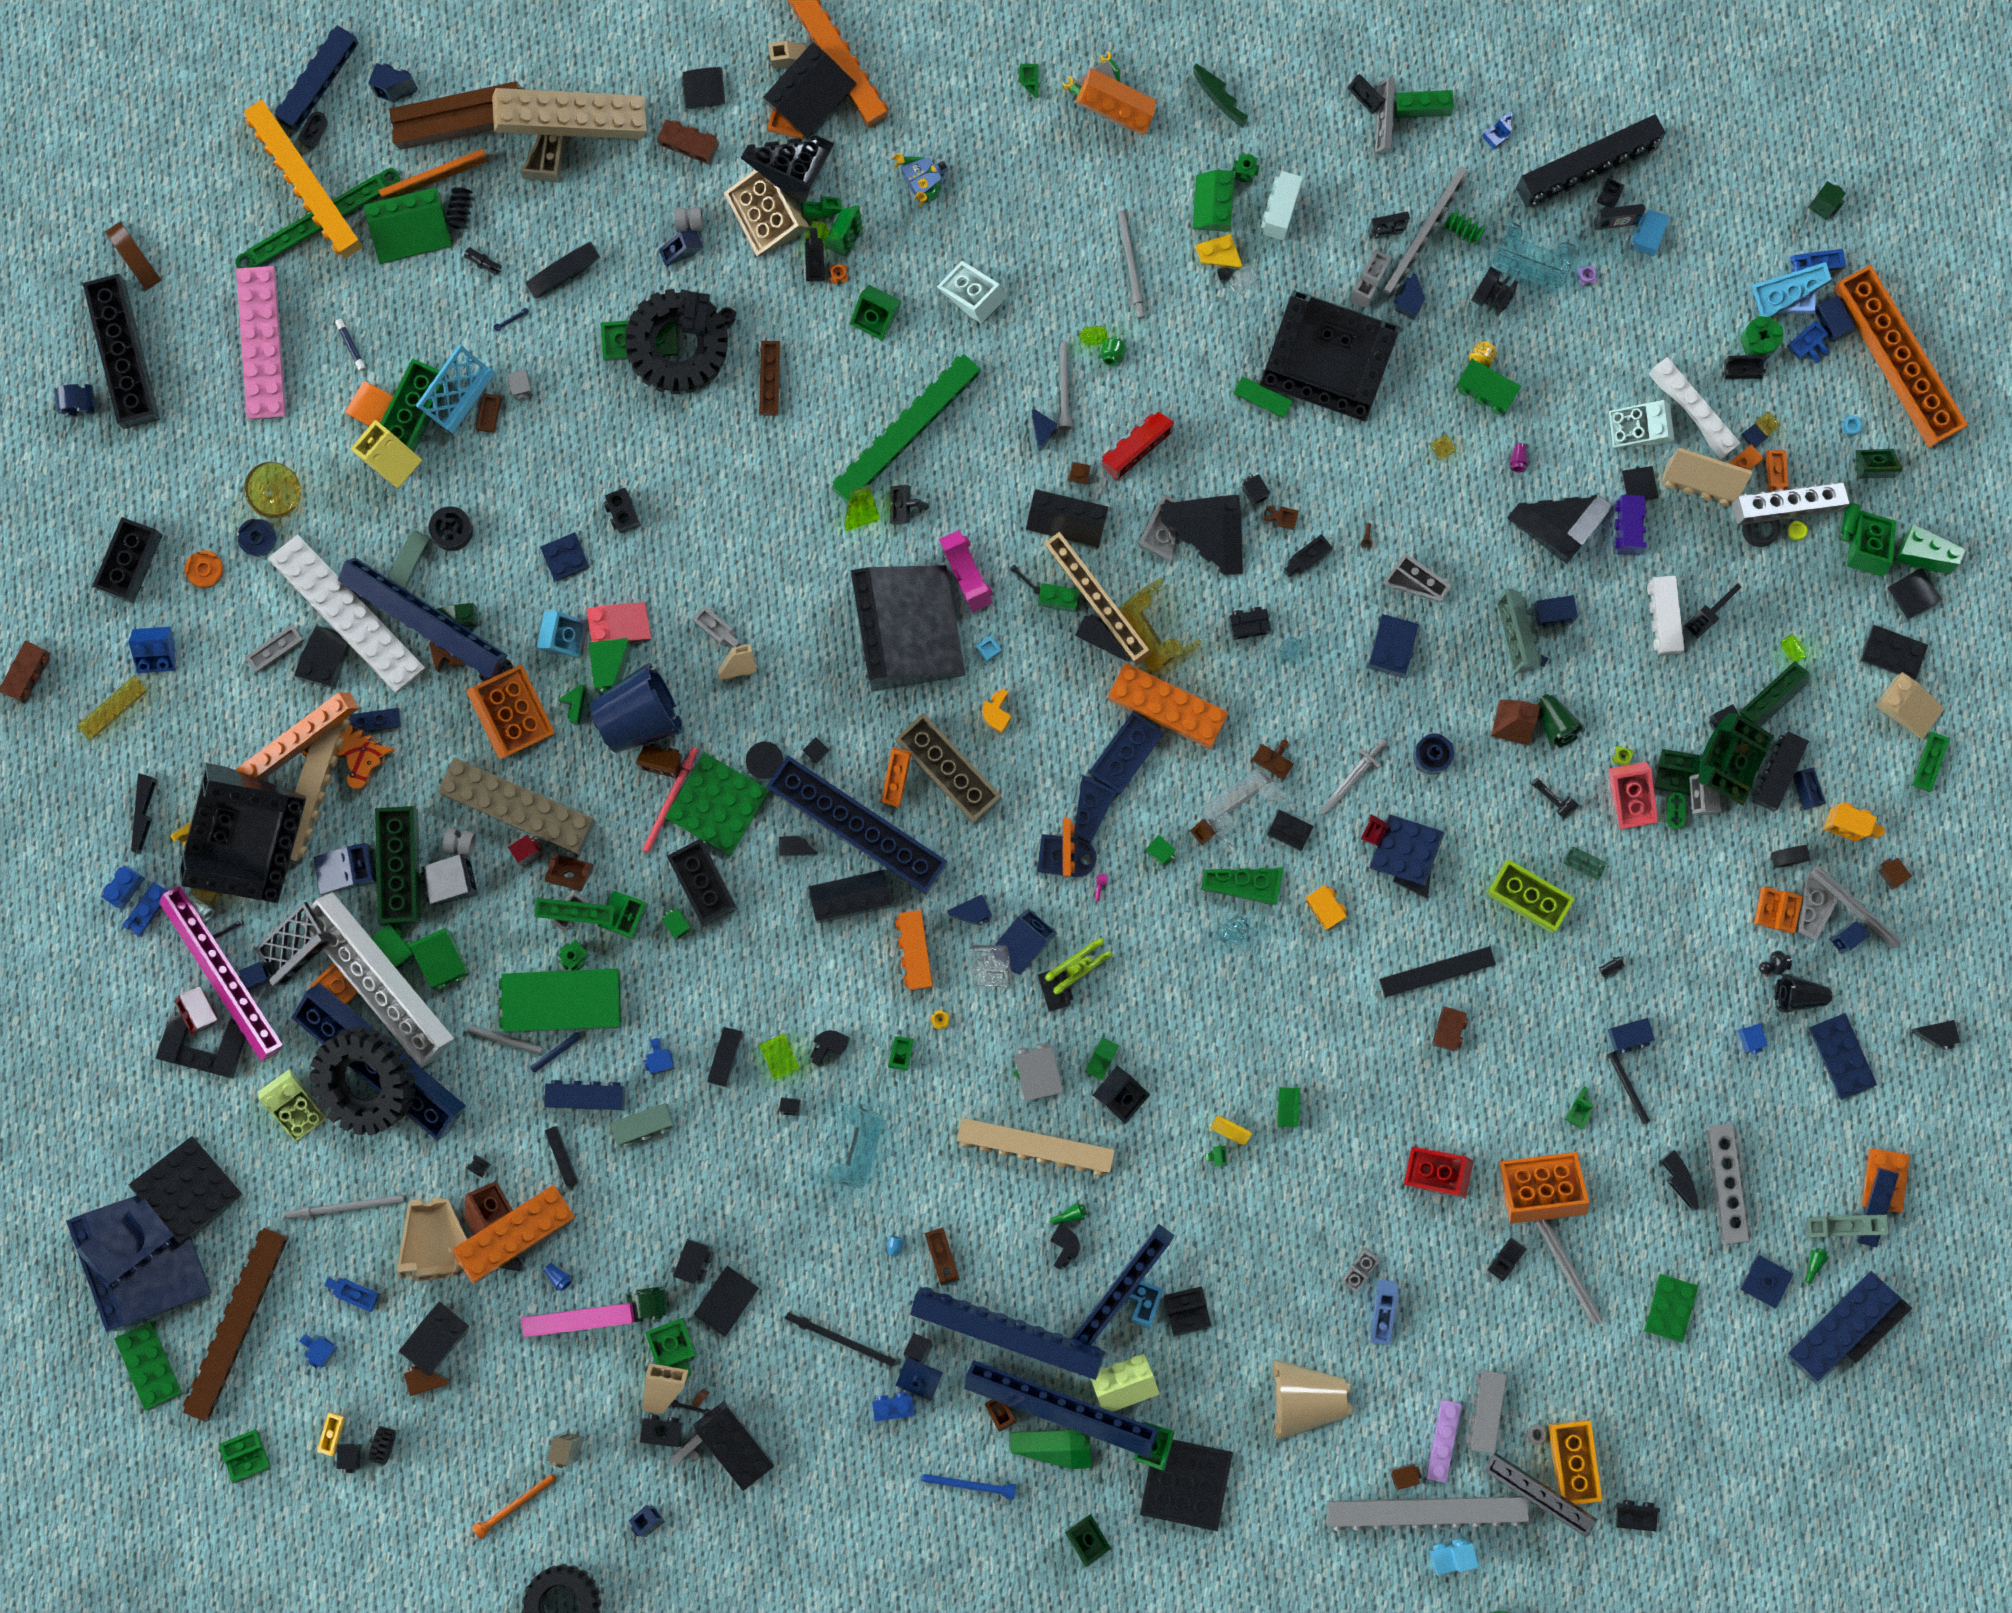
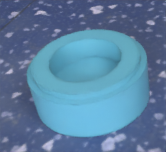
[1842,416,1863,435]

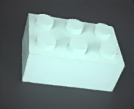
[1261,171,1303,241]

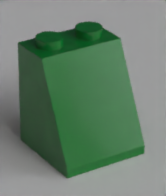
[589,638,632,694]
[409,928,469,991]

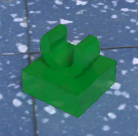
[1205,1146,1227,1166]

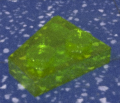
[844,485,880,531]

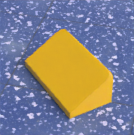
[1211,1115,1252,1146]
[317,1412,345,1457]

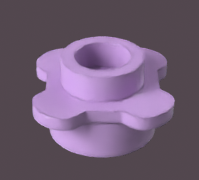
[1577,266,1597,286]

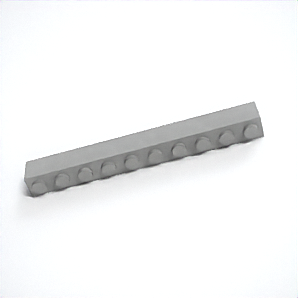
[1327,1496,1529,1530]

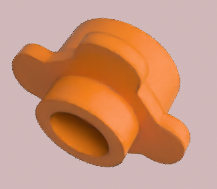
[829,264,848,284]

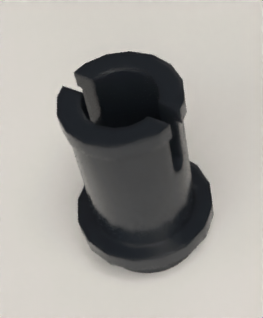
[1598,956,1625,978]

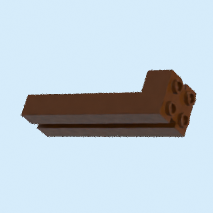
[389,81,525,149]

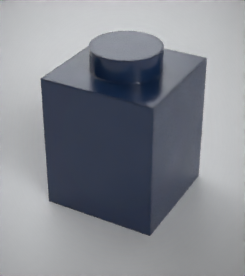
[239,962,270,990]

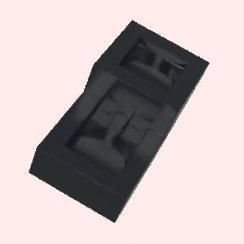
[1487,1236,1527,1282]

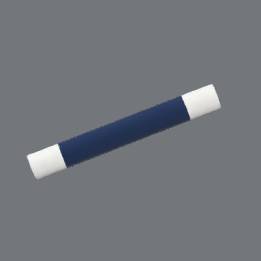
[335,319,366,371]

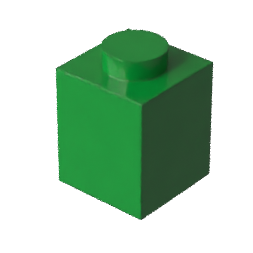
[1145,835,1176,866]
[662,908,692,940]

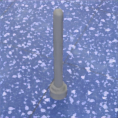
[1058,341,1073,430]

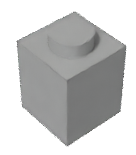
[507,370,533,401]

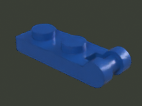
[1790,249,1846,272]
[123,882,168,937]

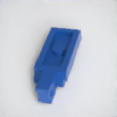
[324,1277,380,1312]

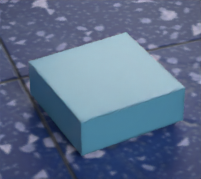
[976,636,1002,662]

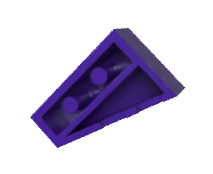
[1614,495,1647,556]

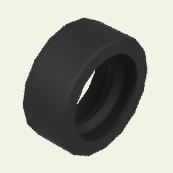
[1742,520,1781,547]
[1771,845,1810,868]

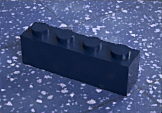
[544,1080,626,1110]

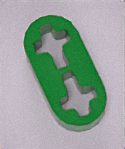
[1666,792,1685,830]

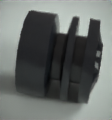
[1471,266,1519,316]

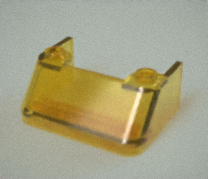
[1118,577,1202,673]

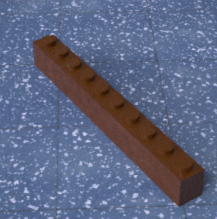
[183,1228,289,1422]

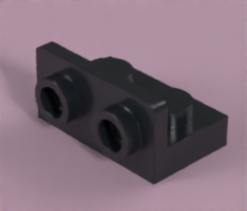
[1038,971,1074,1012]
[1616,1500,1660,1532]

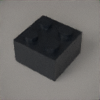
[673,1239,714,1285]

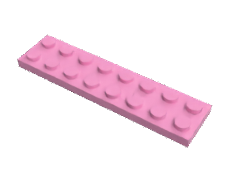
[236,266,286,419]

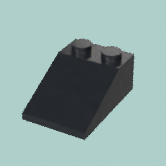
[1075,614,1130,662]
[294,626,350,690]
[399,1301,469,1376]

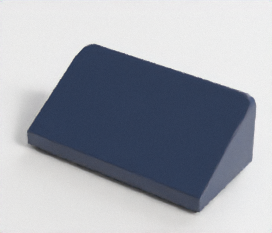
[1793,767,1826,810]

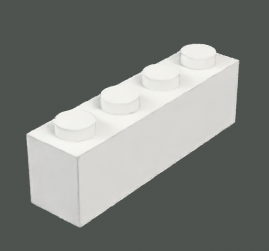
[1647,576,1684,655]

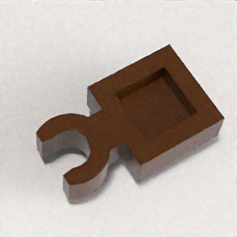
[1263,506,1299,530]

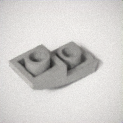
[1341,1248,1380,1293]

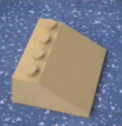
[724,170,810,256]
[1661,448,1753,507]

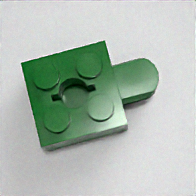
[645,1318,698,1380]

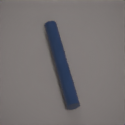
[530,1032,581,1073]

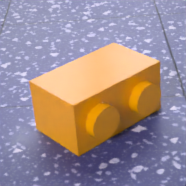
[1305,885,1347,931]

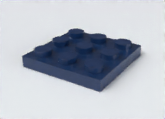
[1370,815,1445,887]

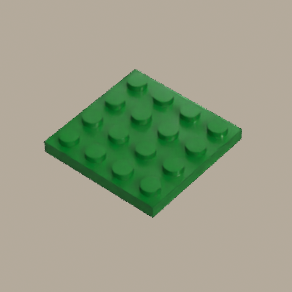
[665,752,770,856]

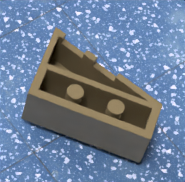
[520,135,567,183]

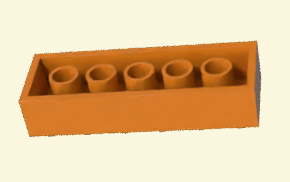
[1108,663,1228,750]
[452,1185,575,1285]

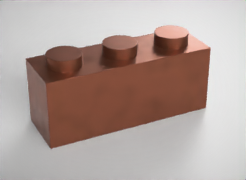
[657,119,719,165]
[0,640,51,704]

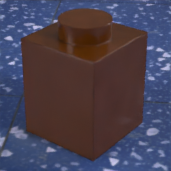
[1878,858,1912,889]
[1389,1463,1422,1490]

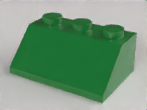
[1192,170,1235,232]
[1456,358,1521,415]

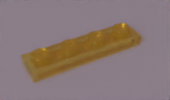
[77,675,148,741]

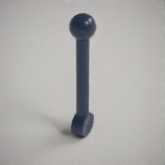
[494,308,529,331]

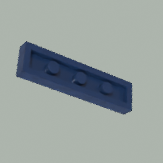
[1857,1167,1899,1248]

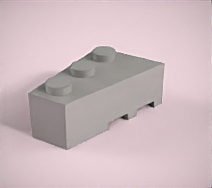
[1382,553,1452,603]

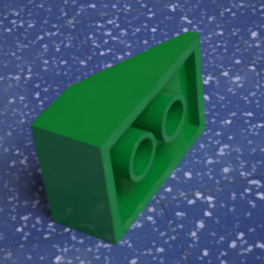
[1847,510,1896,577]

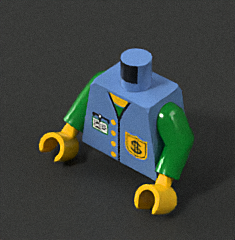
[891,153,948,207]

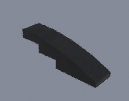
[526,242,601,299]

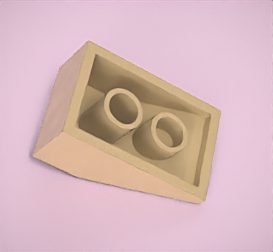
[1875,672,1944,740]

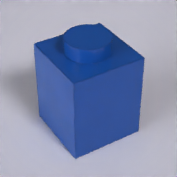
[1738,1024,1768,1054]

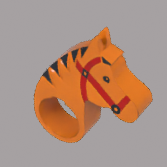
[301,725,395,790]

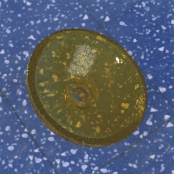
[244,462,301,518]

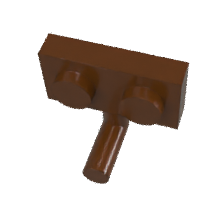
[1251,739,1294,781]

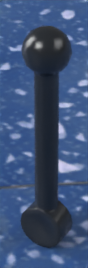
[1010,565,1041,594]
[212,919,244,939]
[671,1399,710,1415]

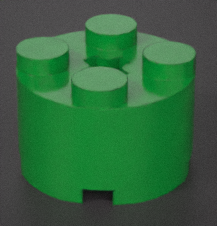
[1741,316,1783,358]

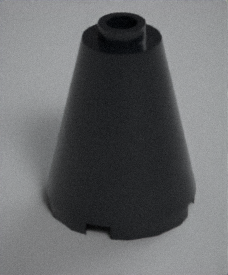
[1775,974,1832,1013]

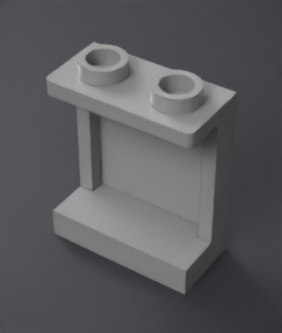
[1014,1042,1063,1101]

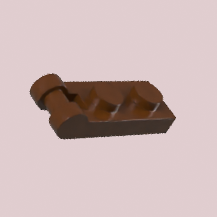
[924,1227,960,1286]

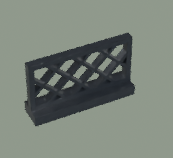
[1684,583,1742,639]
[255,902,334,986]

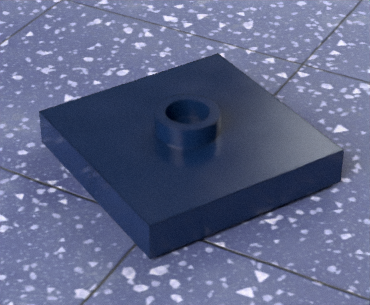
[1740,1255,1794,1309]
[895,1357,943,1401]

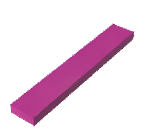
[521,1303,635,1337]

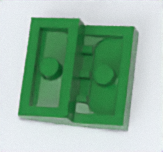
[219,1429,271,1484]

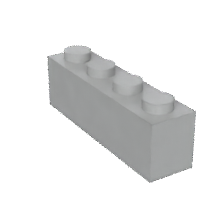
[1466,1370,1507,1454]

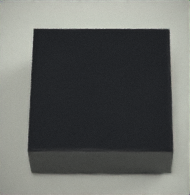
[803,737,830,764]

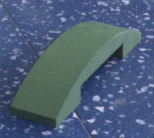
[389,531,431,590]
[1807,1215,1889,1237]

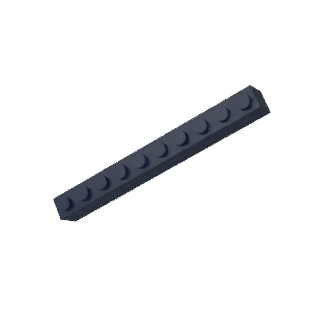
[338,557,508,678]
[910,1287,1106,1380]
[964,1360,1159,1458]

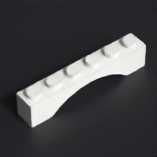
[1649,357,1740,460]

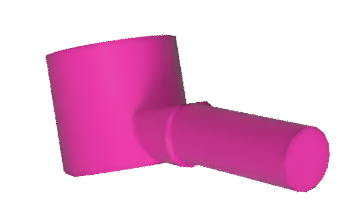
[1094,874,1107,901]

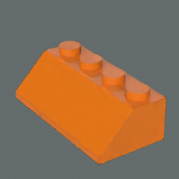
[1075,68,1156,135]

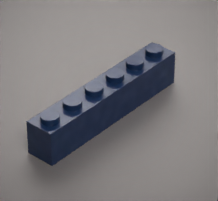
[274,25,359,132]

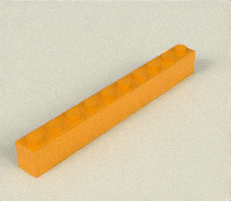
[243,99,363,259]

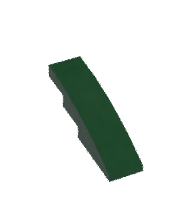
[1193,63,1248,128]

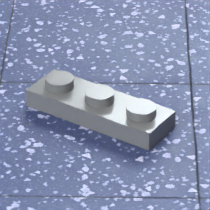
[245,624,304,673]

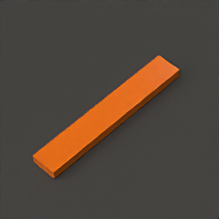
[379,148,488,200]

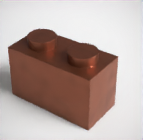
[1432,1006,1469,1051]

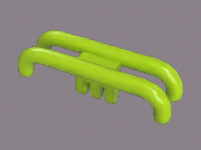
[1045,938,1113,994]

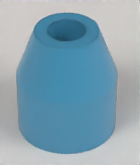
[887,1235,905,1256]

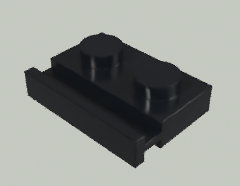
[1267,810,1314,852]

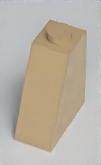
[643,1363,688,1414]

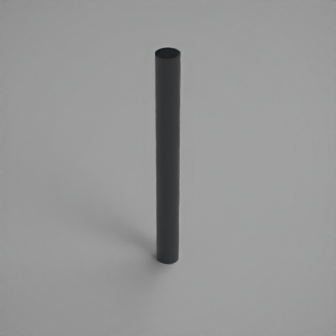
[1607,1051,1650,1124]

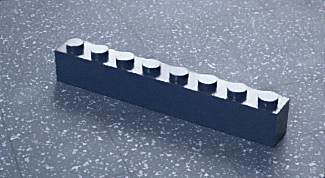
[1070,1223,1175,1346]

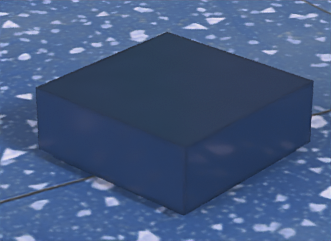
[1741,422,1769,448]

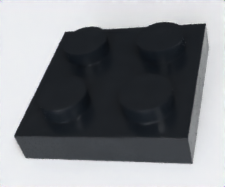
[1368,211,1410,239]

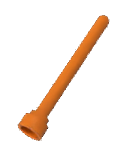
[472,1475,556,1540]

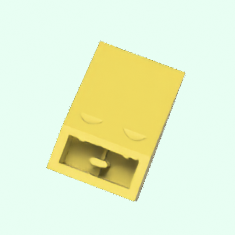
[350,420,423,489]

